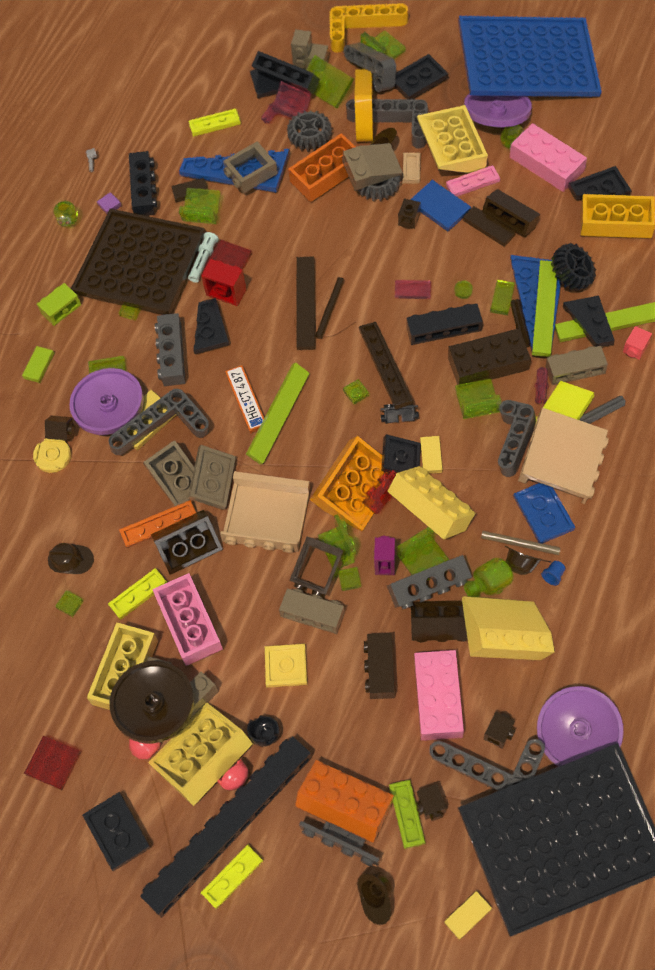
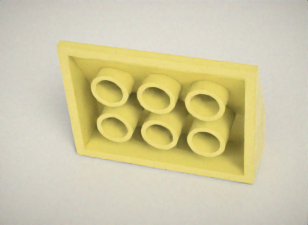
[417,105,488,173]
[462,596,554,660]
[148,703,253,806]

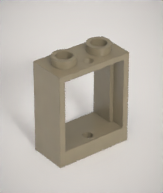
[223,141,278,193]

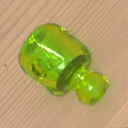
[464,557,513,597]

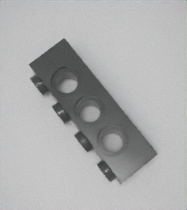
[155,313,186,386]
[386,555,472,610]

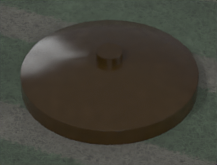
[109,661,194,744]

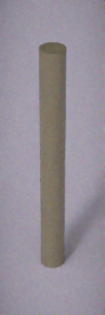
[481,531,560,555]

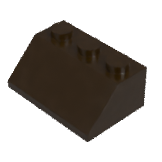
[151,510,223,574]
[411,600,468,642]

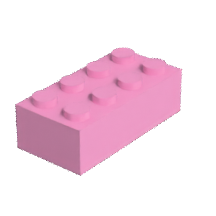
[510,123,587,192]
[152,573,223,666]
[414,650,464,741]

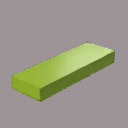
[389,780,425,849]

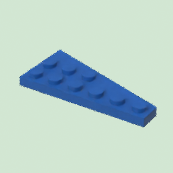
[179,149,290,192]
[510,255,561,352]

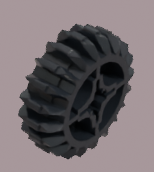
[551,243,597,291]

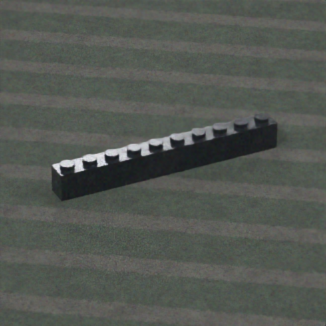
[140,736,312,918]

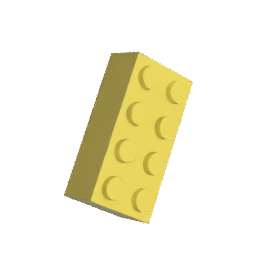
[388,466,475,539]
[87,623,158,710]

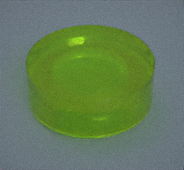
[455,281,473,299]

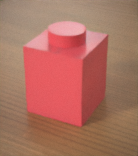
[623,326,652,360]

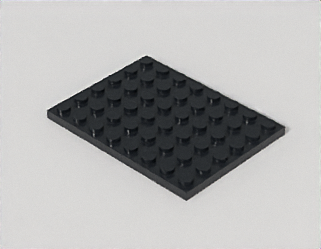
[457,743,655,937]

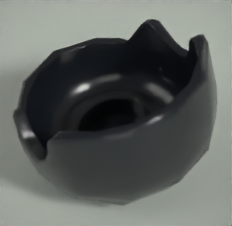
[246,715,280,747]

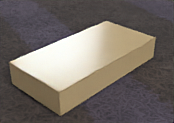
[403,153,420,184]

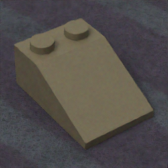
[342,143,403,191]
[143,440,194,506]

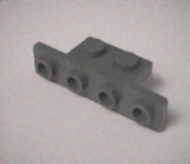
[299,821,380,867]

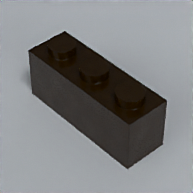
[482,189,540,236]
[363,633,395,699]

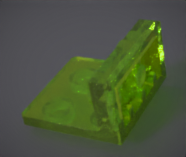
[360,31,406,59]
[179,188,221,224]
[455,379,501,419]
[318,514,356,568]
[397,527,449,582]

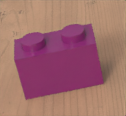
[374,536,395,575]

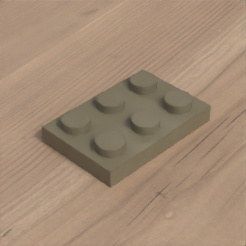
[188,445,236,510]

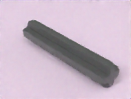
[580,396,626,424]

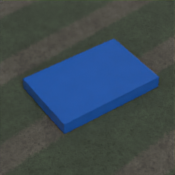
[410,180,471,232]
[513,483,575,544]

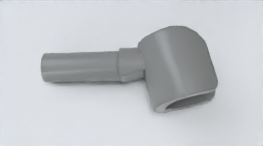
[86,148,97,172]

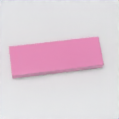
[446,165,500,197]

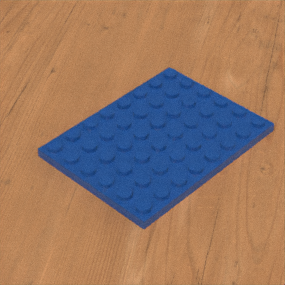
[458,16,602,97]

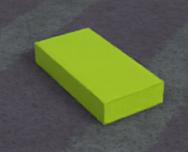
[22,346,54,383]

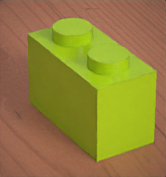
[37,283,81,326]

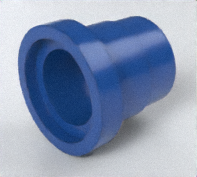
[541,561,566,586]

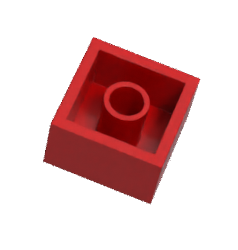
[201,259,247,307]

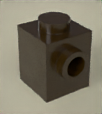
[398,198,421,229]
[45,415,75,440]
[484,712,516,749]
[416,784,446,821]

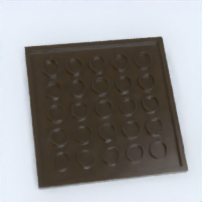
[71,208,206,315]

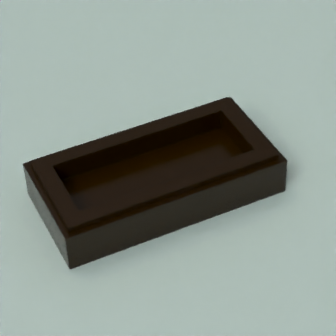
[171,178,208,202]

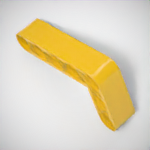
[330,4,408,53]
[355,69,373,142]

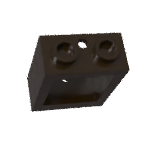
[289,536,346,598]

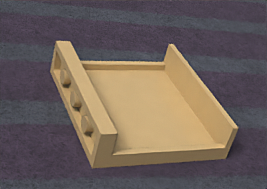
[518,408,609,504]
[220,471,311,553]

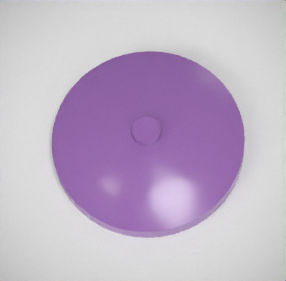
[464,93,532,127]
[69,368,144,435]
[537,686,624,766]

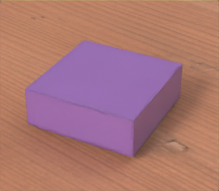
[97,192,121,214]

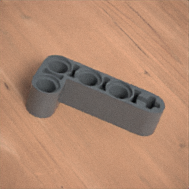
[344,42,396,92]
[498,400,536,477]

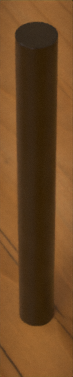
[315,277,344,339]

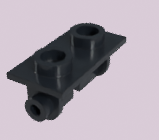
[380,403,419,424]

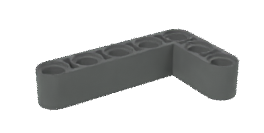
[346,99,428,149]
[109,389,209,455]
[429,739,545,791]

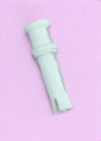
[188,232,219,283]

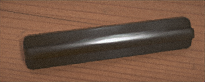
[510,299,530,347]

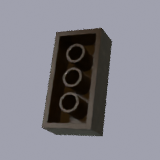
[448,328,531,388]

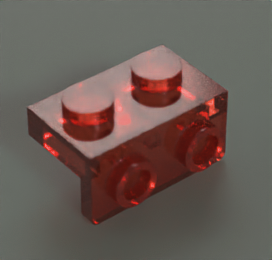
[362,470,397,514]

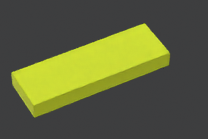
[189,109,241,137]
[108,568,167,620]
[201,845,263,910]

